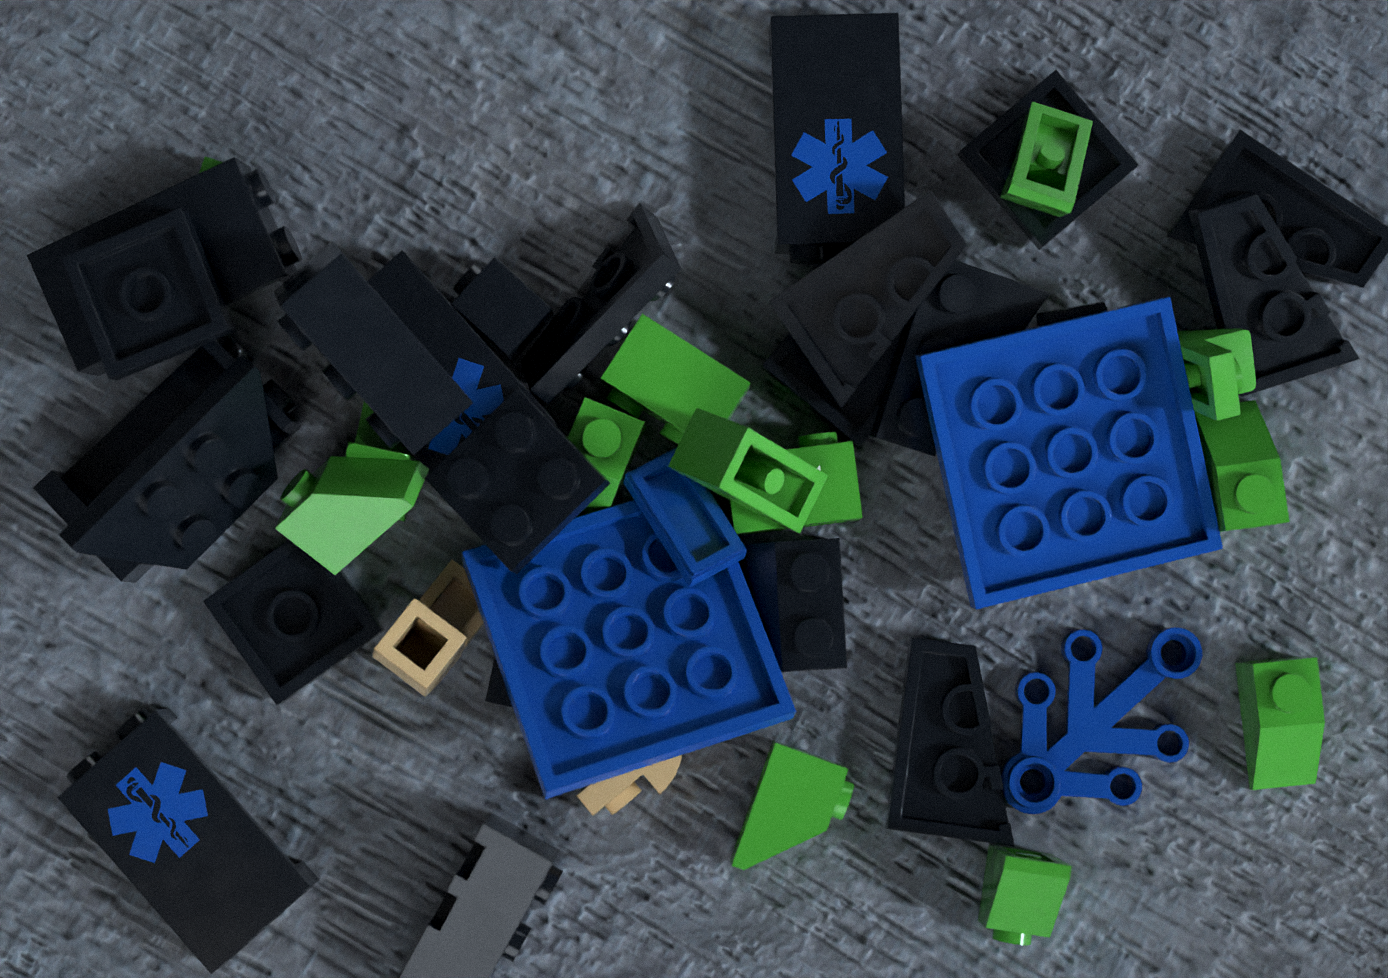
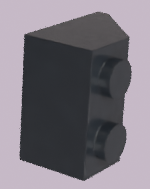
[738,538,847,672]

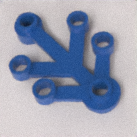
[1001,628,1202,814]

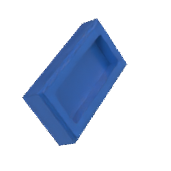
[623,447,747,588]

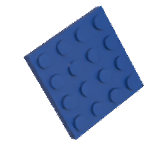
[915,297,1223,610]
[462,489,796,799]

